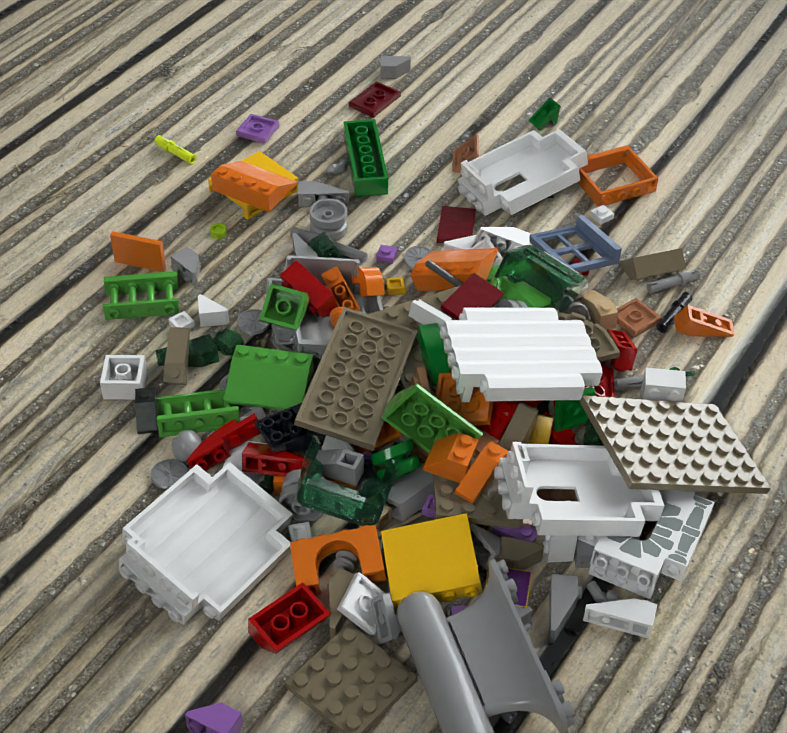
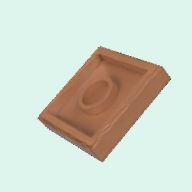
[617,298,662,337]

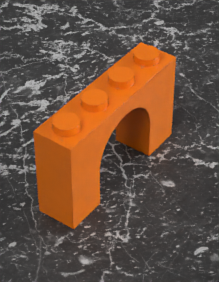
[290,525,387,595]

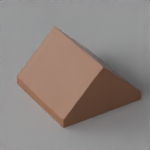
[452,133,479,173]

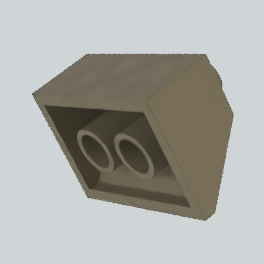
[619,248,686,282]

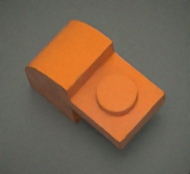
[352,267,385,297]

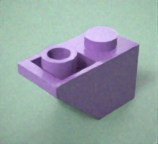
[185,703,243,733]

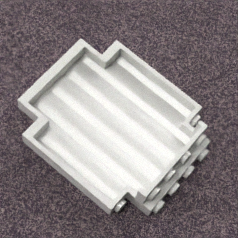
[440,308,603,402]
[119,462,293,625]

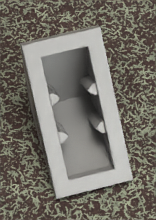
[470,524,500,570]

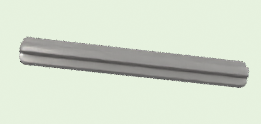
[290,227,368,263]

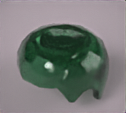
[213,328,244,356]

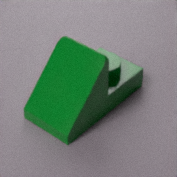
[528,97,561,131]

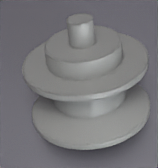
[333,550,357,572]

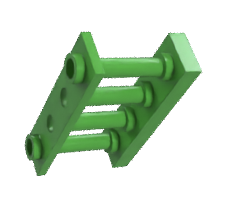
[103,271,180,320]
[156,389,240,438]

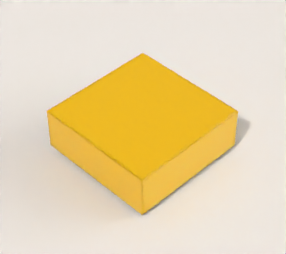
[385,277,406,295]

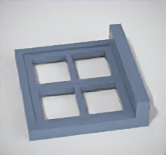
[529,215,622,273]

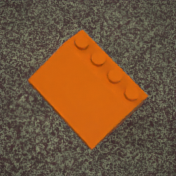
[211,161,297,212]
[410,248,498,291]

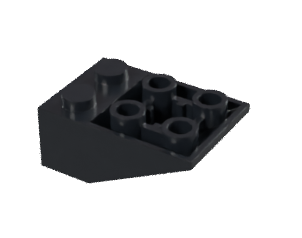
[254,403,326,452]

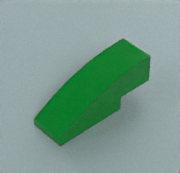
[416,323,450,386]

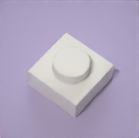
[590,205,614,225]
[168,311,195,329]

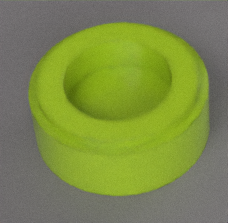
[209,223,227,239]

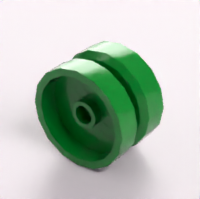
[369,439,422,483]

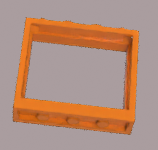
[577,145,658,207]

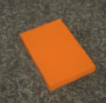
[110,231,166,272]

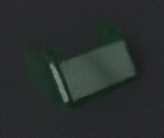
[494,245,587,313]
[296,435,398,526]

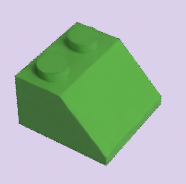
[259,283,310,331]

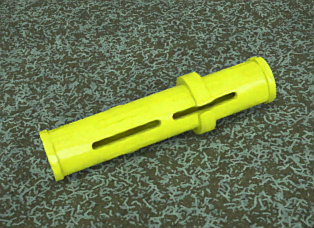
[154,135,197,164]

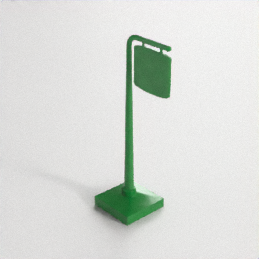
[553,386,596,432]

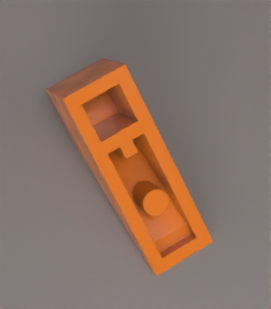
[674,305,734,337]
[455,441,508,504]

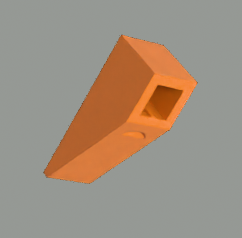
[321,266,361,311]

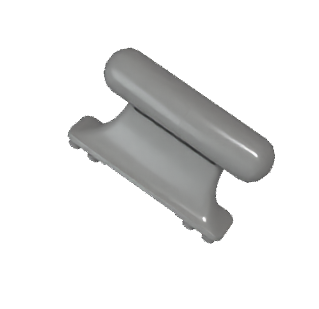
[397,558,575,733]

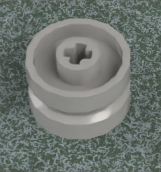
[309,199,348,241]
[278,469,329,522]

